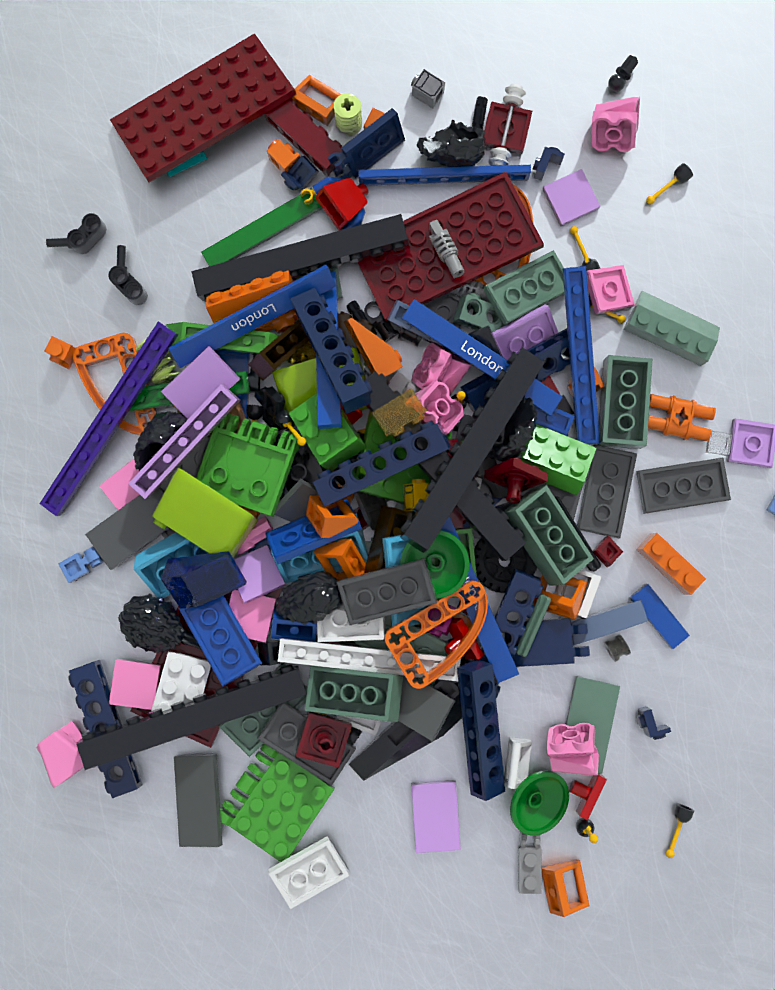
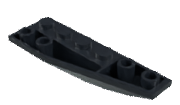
[349,679,462,781]

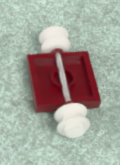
[484,84,533,166]

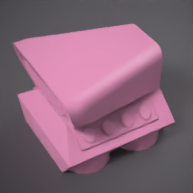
[591,97,640,152]
[411,342,471,396]
[405,380,464,435]
[36,721,84,788]
[547,723,599,775]

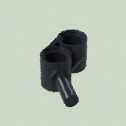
[46,213,107,254]
[108,245,148,305]

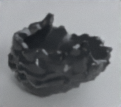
[417,120,486,167]
[487,395,537,462]
[133,411,187,471]
[276,571,343,625]
[118,594,185,653]

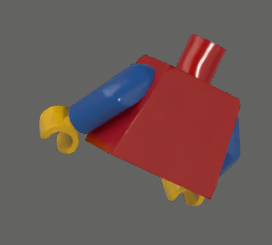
[301,177,368,231]

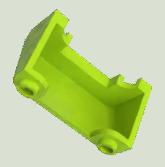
[272,347,368,426]
[152,468,258,566]

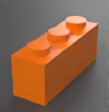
[636,533,706,595]

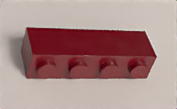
[265,98,342,177]

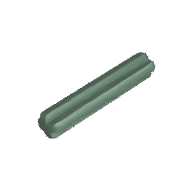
[516,594,551,657]

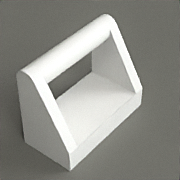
[555,570,601,619]
[504,737,532,789]

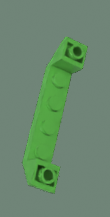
[165,322,292,362]

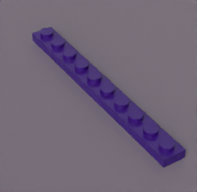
[39,321,178,516]

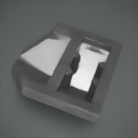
[353,491,388,530]

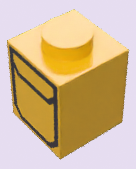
[404,479,429,511]

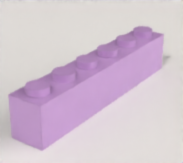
[128,384,240,499]

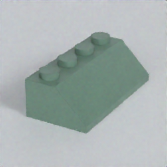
[623,291,720,366]

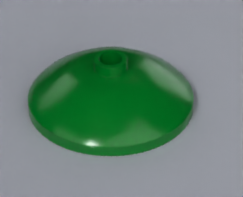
[400,530,470,598]
[510,770,569,836]

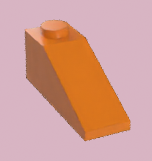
[344,318,403,377]

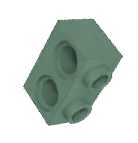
[452,293,502,332]

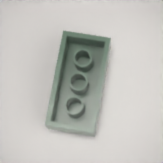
[597,355,653,449]
[504,485,594,586]
[305,665,403,722]

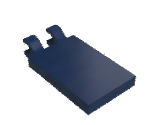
[328,108,405,179]
[505,618,590,667]

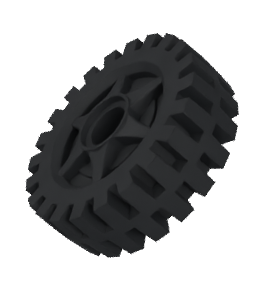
[474,538,537,593]

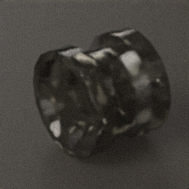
[604,634,631,662]

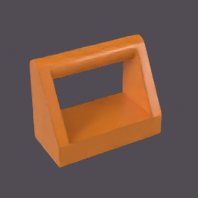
[292,75,341,126]
[306,495,358,538]
[314,539,368,581]
[533,575,587,620]
[542,860,590,917]

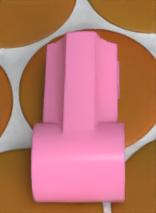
[237,516,273,556]

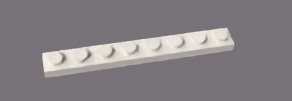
[278,638,461,681]

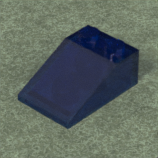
[161,551,247,609]

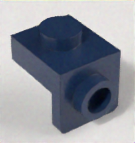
[533,147,565,181]
[281,156,319,190]
[637,707,671,740]

